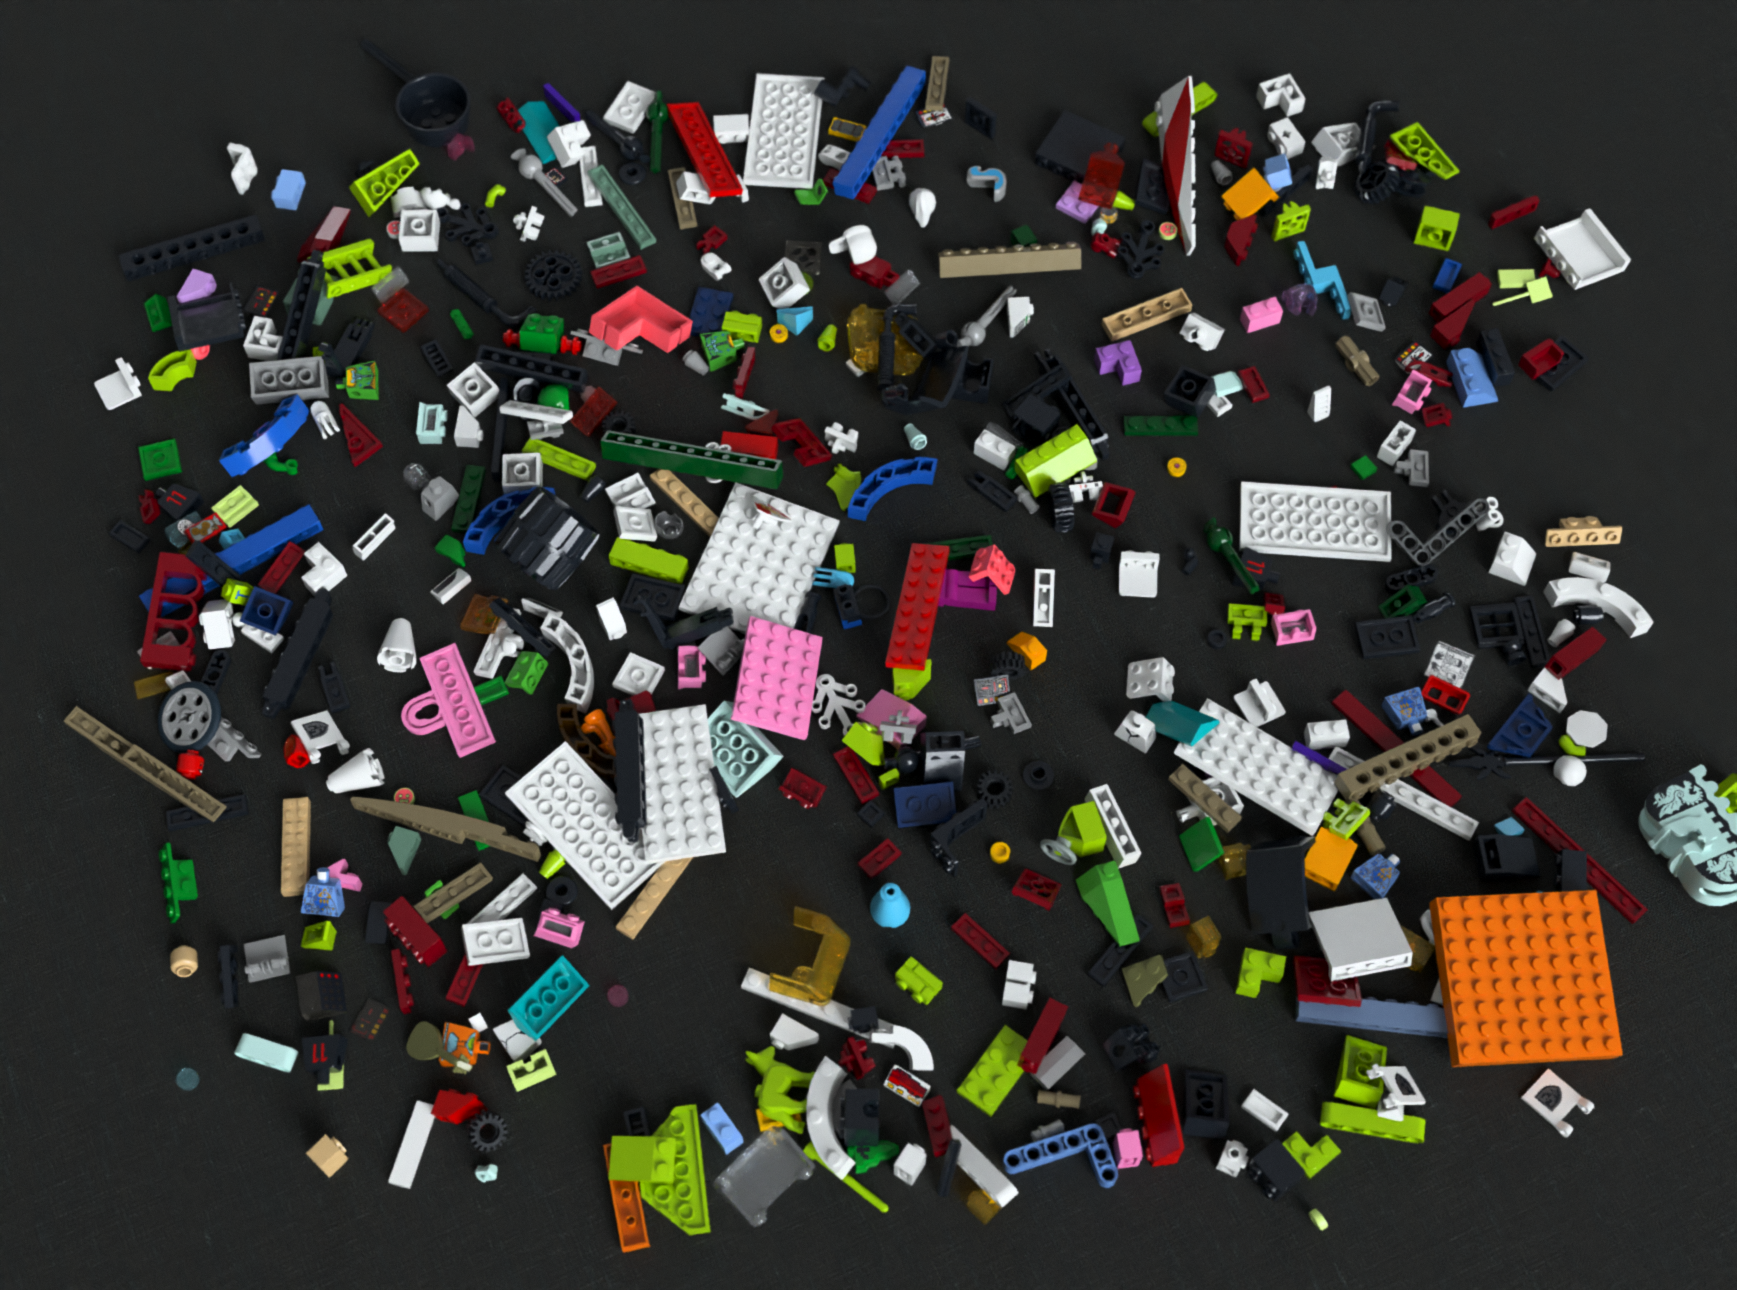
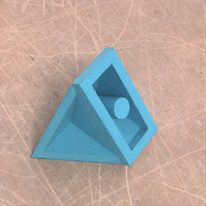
[777,306,813,336]

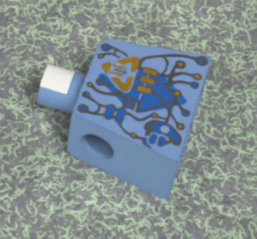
[1381,687,1427,736]
[1350,854,1400,899]
[301,867,345,917]

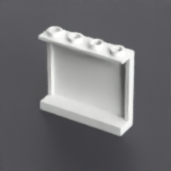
[1534,209,1631,290]
[1308,898,1413,981]

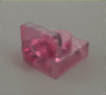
[447,133,475,160]

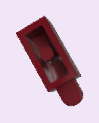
[850,256,900,289]

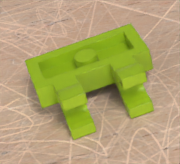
[1228,604,1267,641]
[1322,799,1370,840]

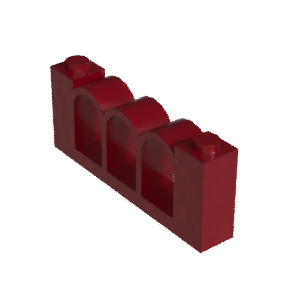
[140,552,208,672]

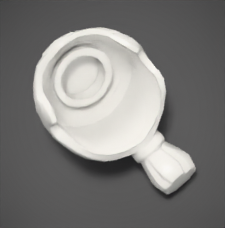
[421,187,460,210]

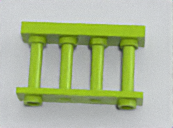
[307,238,392,299]

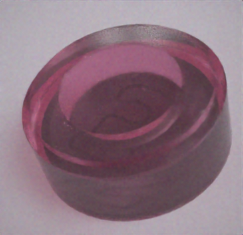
[607,985,629,1007]

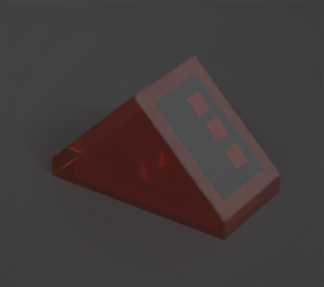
[745,409,779,437]

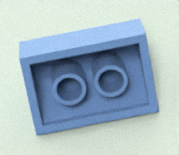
[1446,348,1498,408]

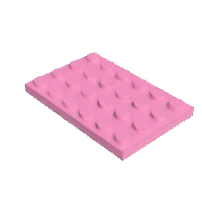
[731,616,823,740]

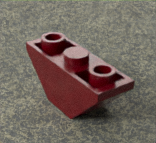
[1224,215,1258,266]

